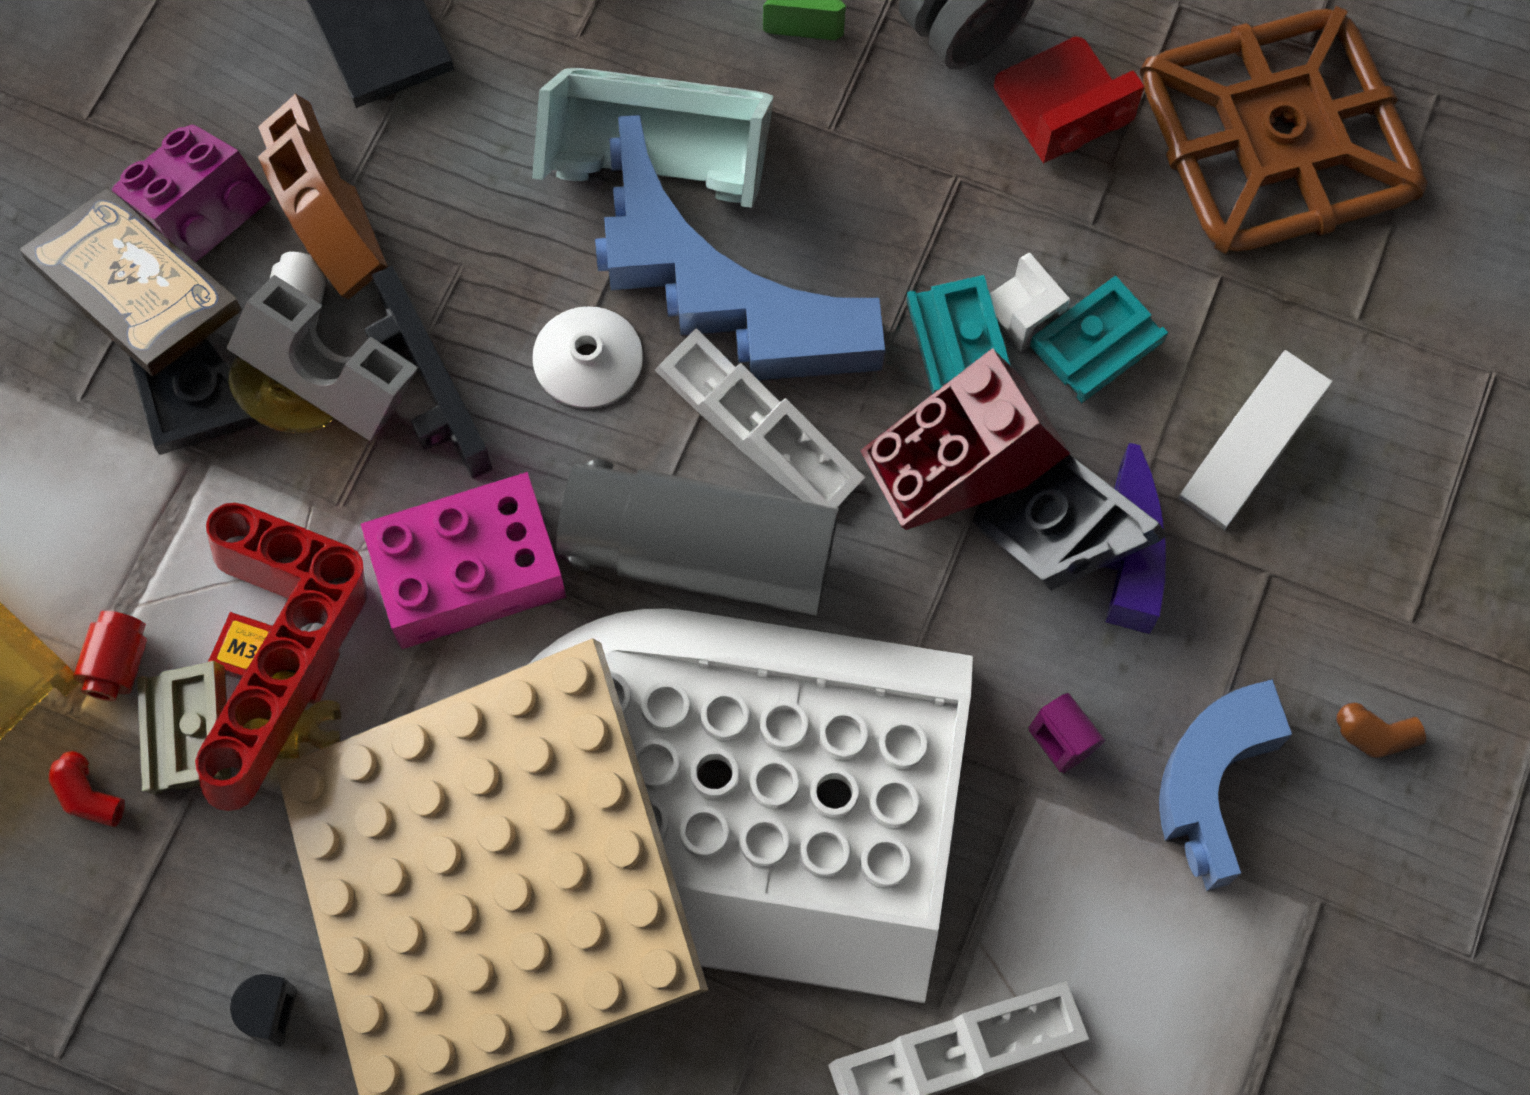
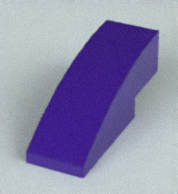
[1104,443,1166,634]

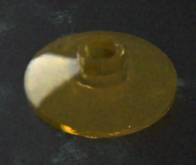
[229,356,334,434]

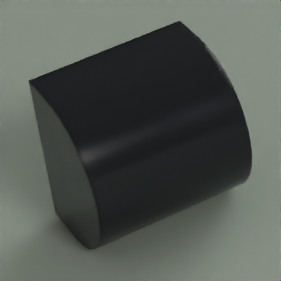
[230,974,297,1047]

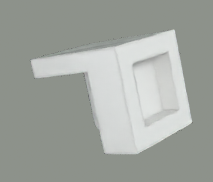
[990,253,1070,352]

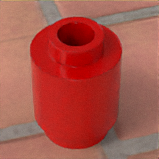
[73,611,147,702]

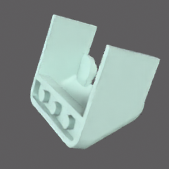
[532,68,773,208]

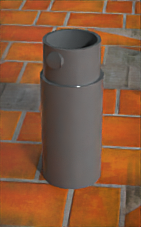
[556,459,839,616]

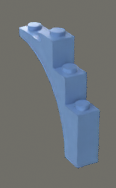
[595,115,885,380]

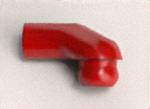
[48,751,125,827]

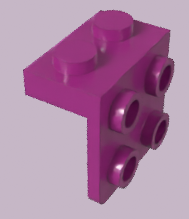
[112,125,272,263]

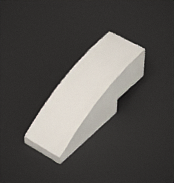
[1178,350,1332,531]

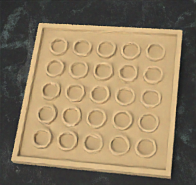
[276,638,708,1095]

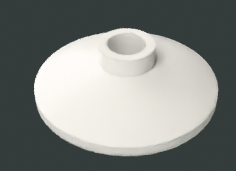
[533,307,643,409]

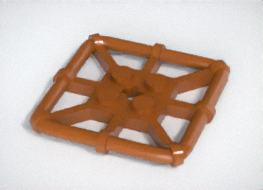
[1140,6,1428,254]

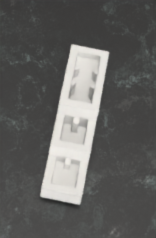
[655,328,865,508]
[828,981,1089,1095]

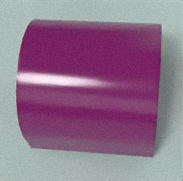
[1028,693,1105,774]

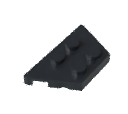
[972,454,1167,591]

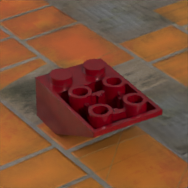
[860,348,1071,530]

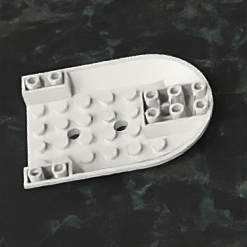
[529,608,973,1003]

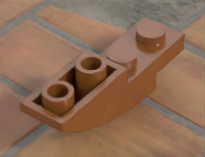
[258,94,388,300]

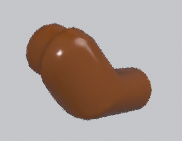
[1336,702,1426,758]

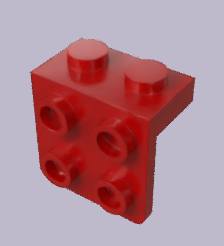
[994,37,1145,164]

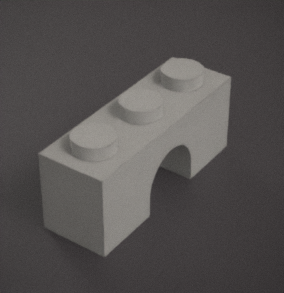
[226,274,418,441]

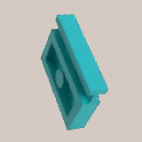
[906,275,1011,394]
[1030,275,1168,404]

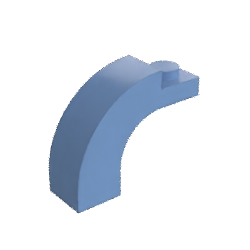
[1159,679,1292,891]

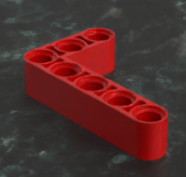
[195,502,367,811]

